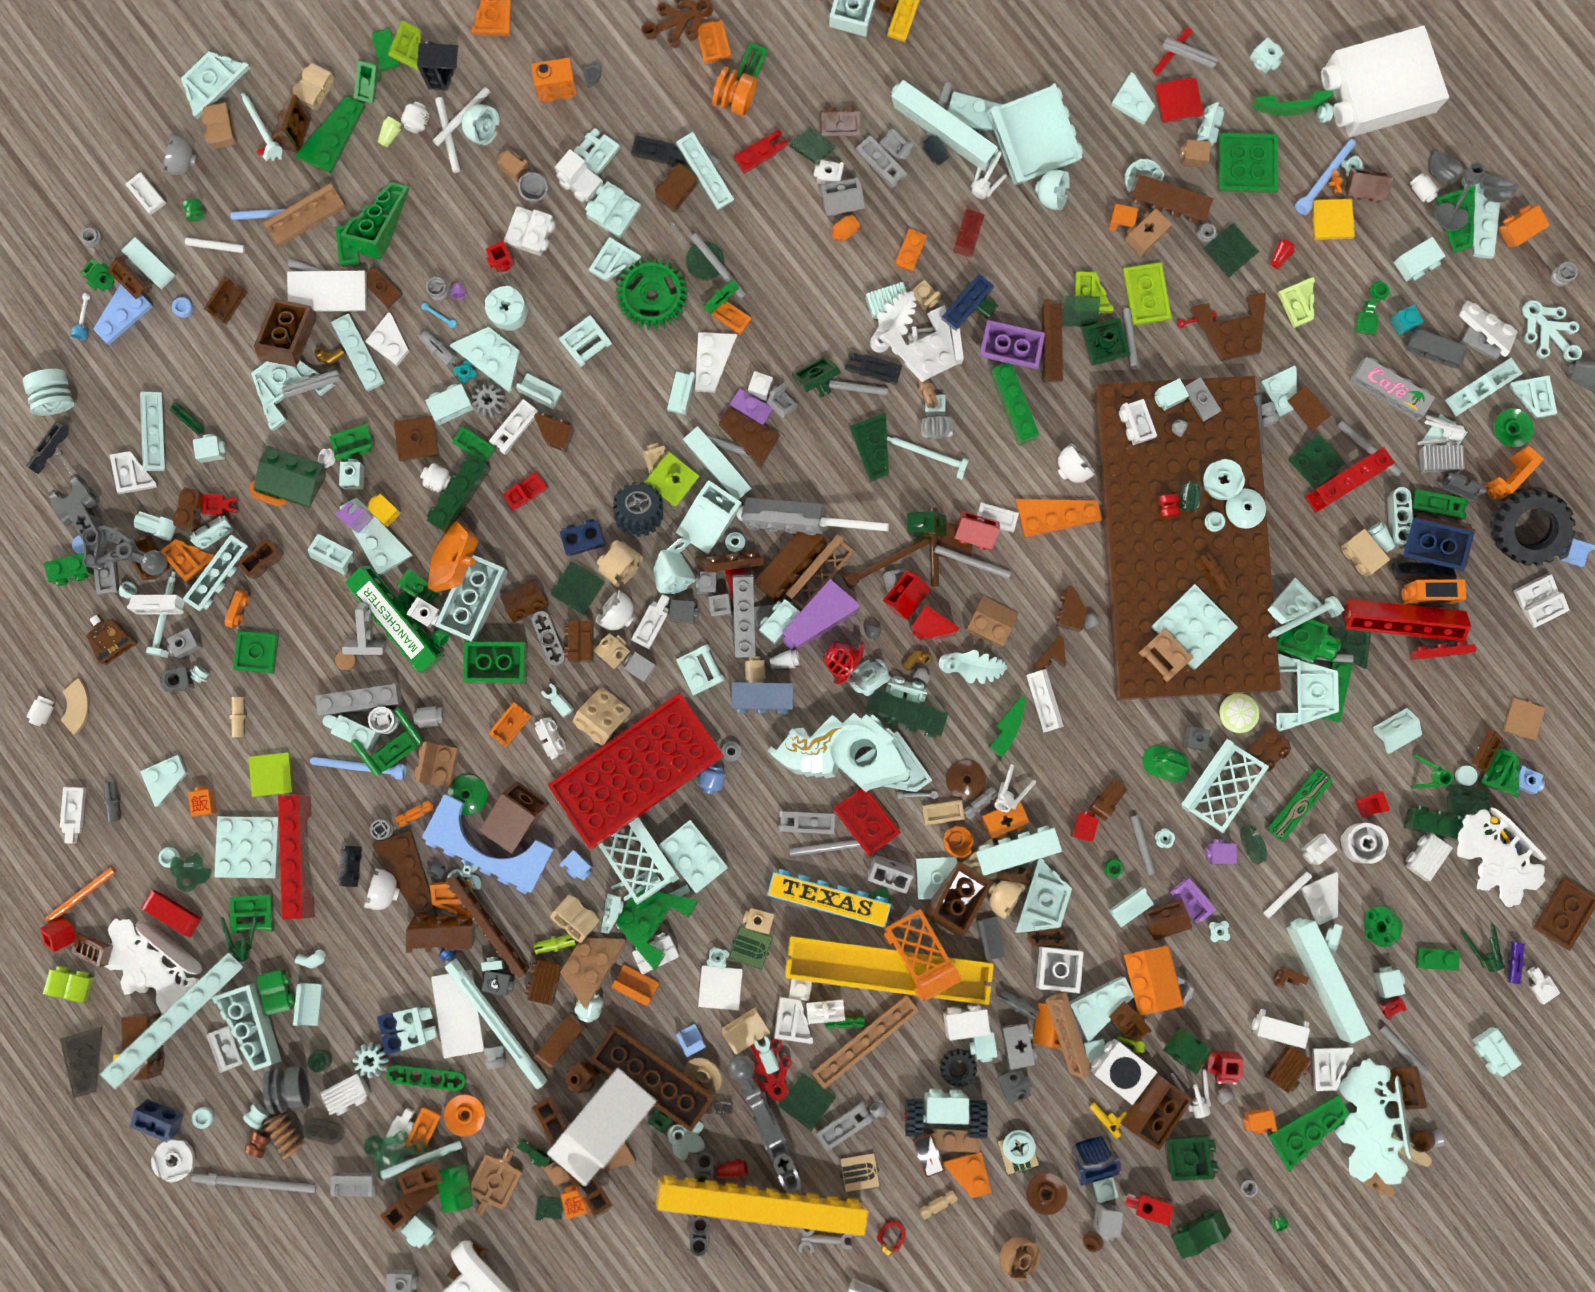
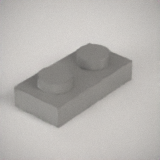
[94,553,119,595]

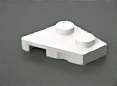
[1312,1047,1353,1091]

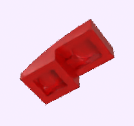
[503,471,549,511]

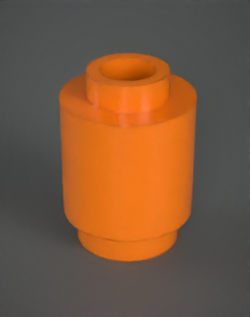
[830,214,860,243]

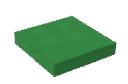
[233,630,279,674]

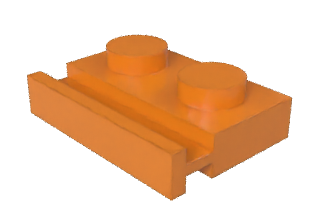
[697,19,731,65]

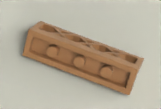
[263,183,346,246]
[786,534,855,610]
[1045,991,1090,1078]

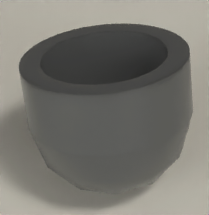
[865,624,882,639]
[427,863,446,880]

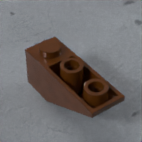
[380,1184,439,1232]

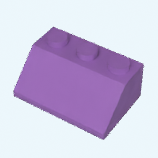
[979,320,1045,370]

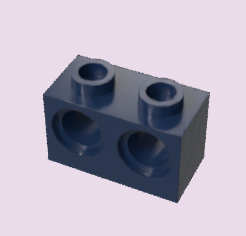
[559,519,606,557]
[130,1099,184,1143]

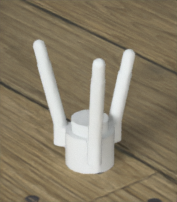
[971,151,1007,199]
[1417,415,1464,445]
[995,764,1036,812]
[1171,1069,1211,1118]

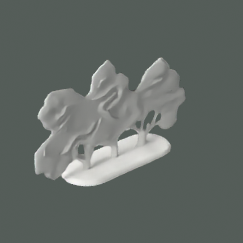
[1457,808,1546,907]
[98,919,202,1014]

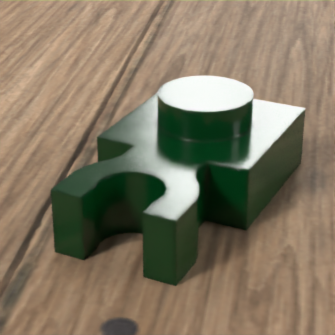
[516,1138,551,1167]

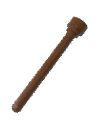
[843,537,930,589]

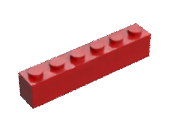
[1342,599,1471,641]

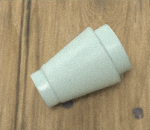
[1367,522,1395,552]

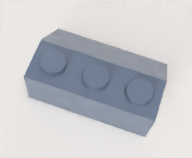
[732,682,793,714]

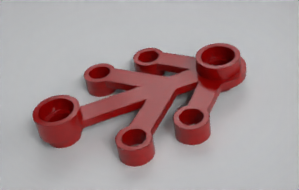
[750,1038,792,1101]

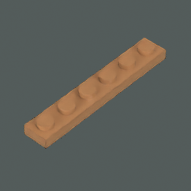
[811,995,919,1089]

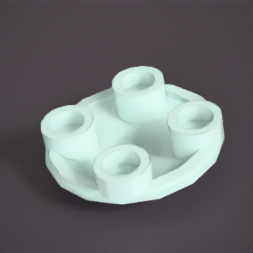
[1125,159,1164,192]

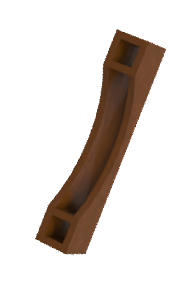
[531,1097,613,1220]

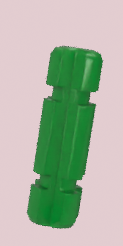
[825,1016,865,1029]

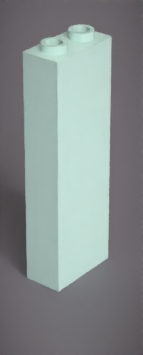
[891,80,998,173]
[1286,918,1371,1043]

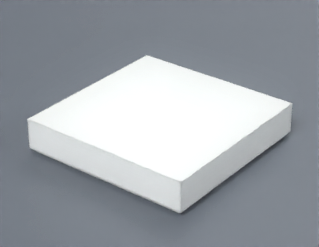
[698,965,743,1010]

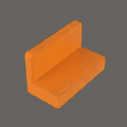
[611,965,659,1006]
[1032,1003,1062,1049]

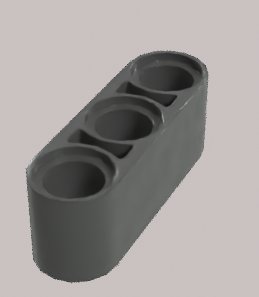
[1407,329,1467,368]

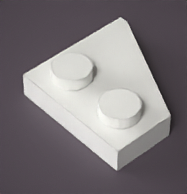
[365,312,409,367]
[110,451,157,495]
[1300,872,1338,925]
[773,997,813,1044]

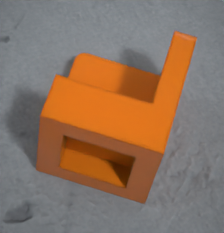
[1108,203,1138,231]

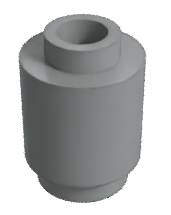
[413,706,444,728]

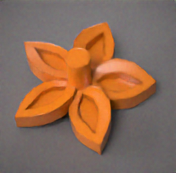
[1328,170,1342,193]

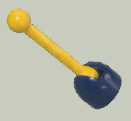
[1490,816,1522,853]

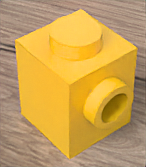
[367,494,401,527]

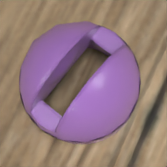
[450,283,467,299]

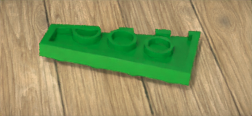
[295,96,365,174]
[1267,1095,1349,1172]

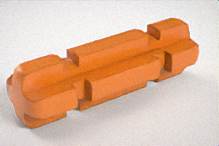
[396,800,435,826]

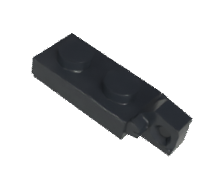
[631,136,686,165]
[26,421,69,474]

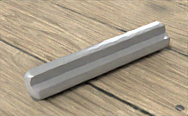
[1163,38,1218,68]
[282,370,340,397]

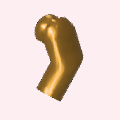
[314,347,346,364]
[902,650,932,671]

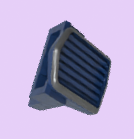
[1072,1135,1121,1186]

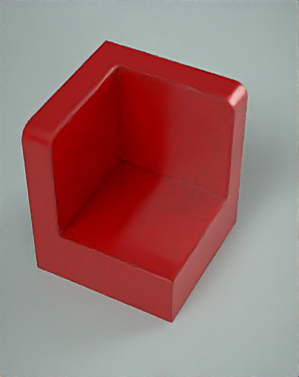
[1354,791,1390,818]
[40,917,75,953]

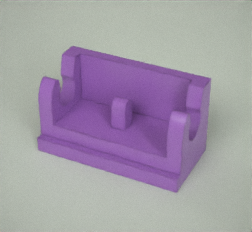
[335,502,373,534]
[1169,878,1217,924]

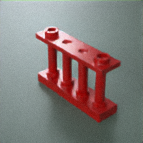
[1304,447,1395,513]

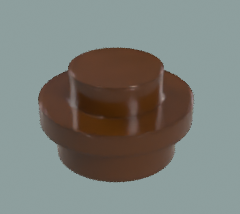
[1083,1231,1104,1252]

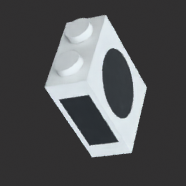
[1090,1039,1157,1105]

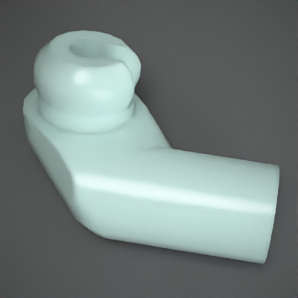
[295,950,326,968]

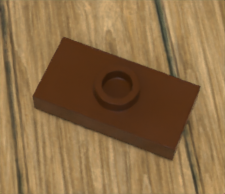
[367,267,402,309]
[1471,729,1503,773]

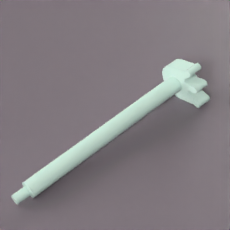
[241,93,282,161]
[887,436,969,480]
[145,571,176,658]
[1268,596,1345,638]

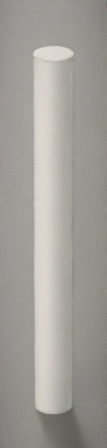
[433,87,490,146]
[435,97,460,173]

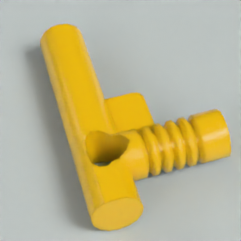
[1089,1102,1127,1139]

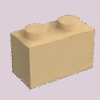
[1341,529,1390,577]

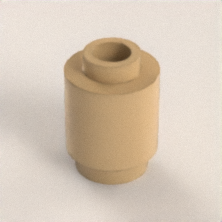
[745,656,766,683]

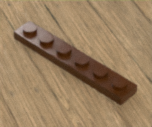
[446,871,529,979]

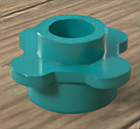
[453,361,477,384]

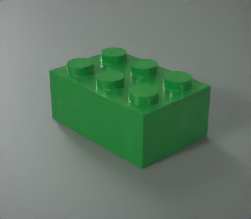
[463,642,528,684]

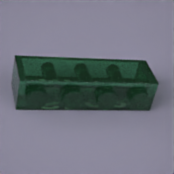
[864,690,948,739]

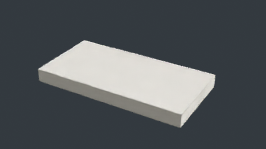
[287,271,367,312]
[431,969,485,1058]

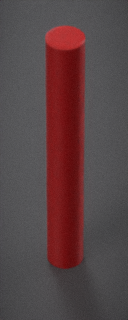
[1152,27,1193,76]

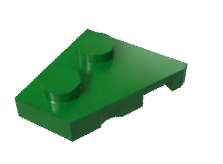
[1481,748,1520,798]

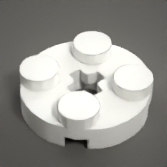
[151,1139,195,1182]

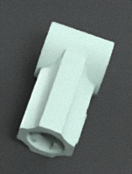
[134,511,176,542]

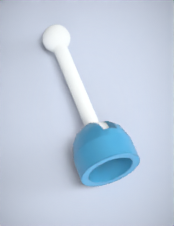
[70,293,90,340]

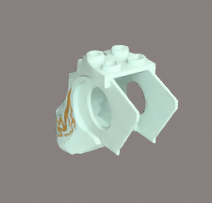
[767,713,910,792]

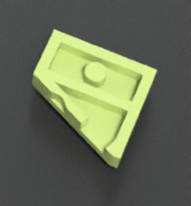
[1278,277,1315,328]

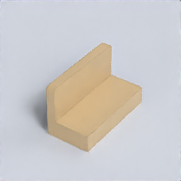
[721,1007,770,1054]

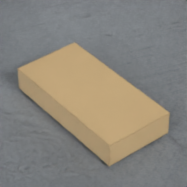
[922,800,965,826]

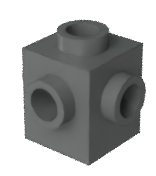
[998,1069,1032,1105]

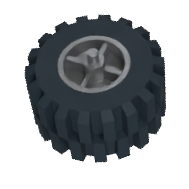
[613,482,663,537]

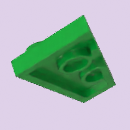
[1436,185,1476,254]

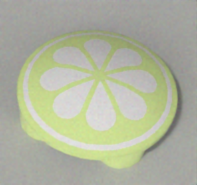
[1219,694,1259,733]

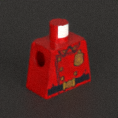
[1125,1192,1174,1227]

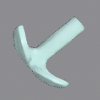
[447,864,482,890]

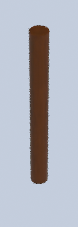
[930,508,939,587]

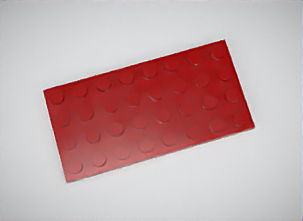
[548,693,724,850]

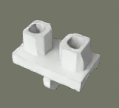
[806,999,845,1024]

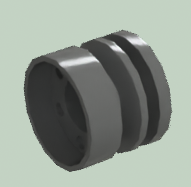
[263,1065,310,1114]

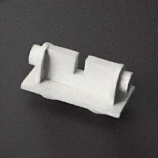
[535,717,568,760]

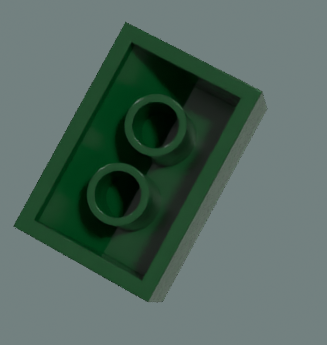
[253,446,326,508]

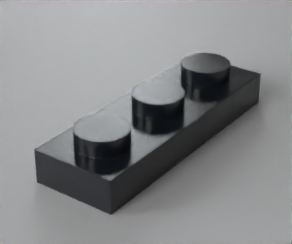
[1391,562,1457,581]

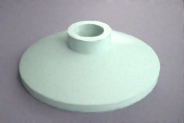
[1226,489,1266,528]

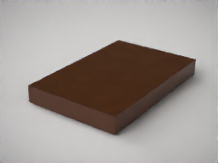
[1533,877,1595,951]

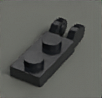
[845,353,902,385]

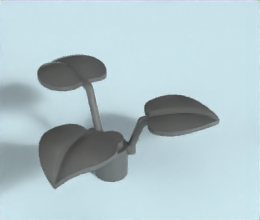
[1430,150,1519,231]

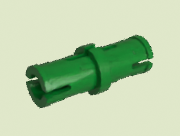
[702,280,739,315]

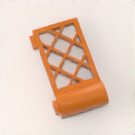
[883,909,961,1001]

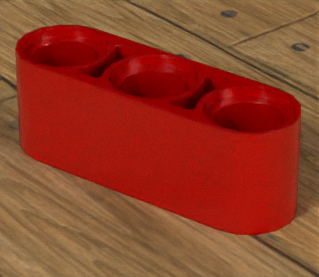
[141,889,202,937]

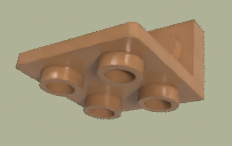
[415,742,460,788]

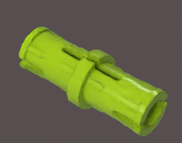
[534,934,577,955]

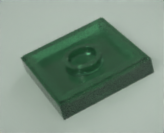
[1203,223,1259,278]
[550,561,606,616]
[779,1073,836,1131]

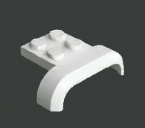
[443,1241,518,1292]

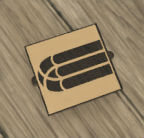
[839,1152,880,1193]

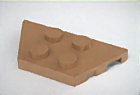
[560,938,626,1009]

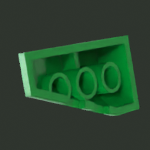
[340,182,409,260]

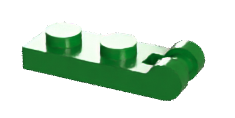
[1412,489,1469,520]

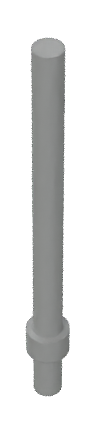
[191,1173,317,1193]

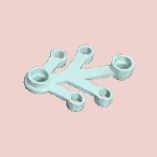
[1522,300,1582,362]

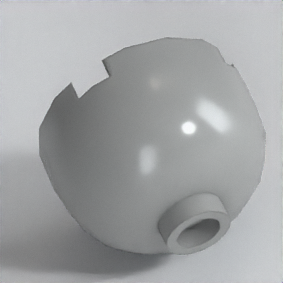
[163,134,196,175]

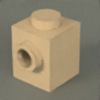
[743,908,774,934]

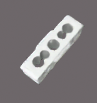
[127,595,185,614]

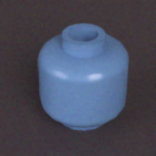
[697,764,726,794]

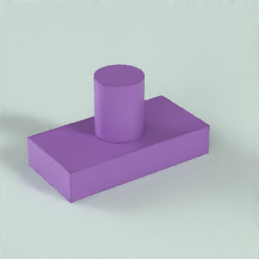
[729,389,773,425]

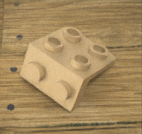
[572,687,631,746]

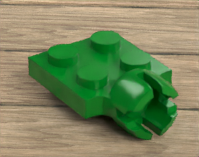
[1277,619,1341,663]

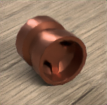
[244,1130,272,1158]

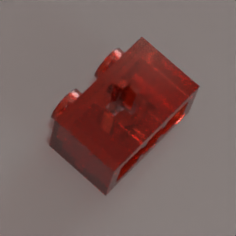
[953,209,985,258]

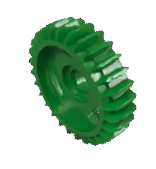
[616,257,688,330]

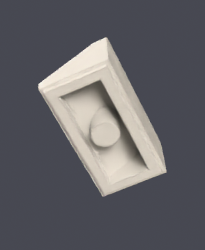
[206,1025,243,1073]

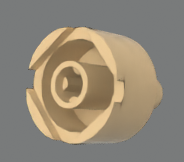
[597,540,643,587]

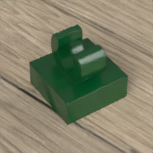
[647,1108,673,1134]

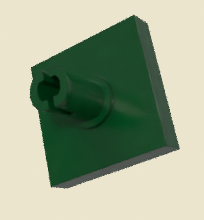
[792,355,841,397]

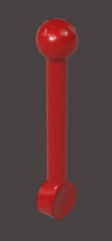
[1177,311,1217,328]

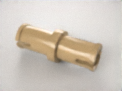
[229,697,246,737]

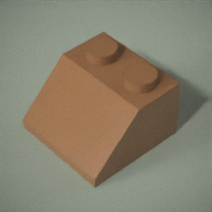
[965,596,1018,649]

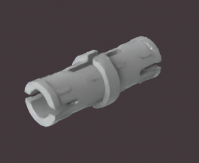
[419,330,456,366]

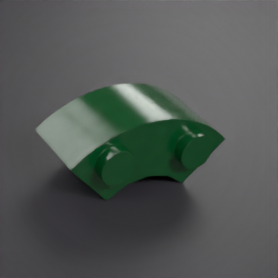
[1171,1209,1232,1259]

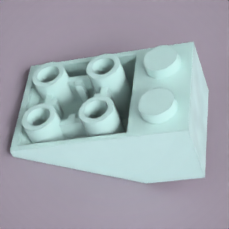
[676,480,742,555]

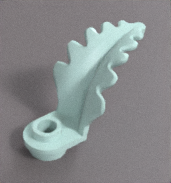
[939,650,1007,684]

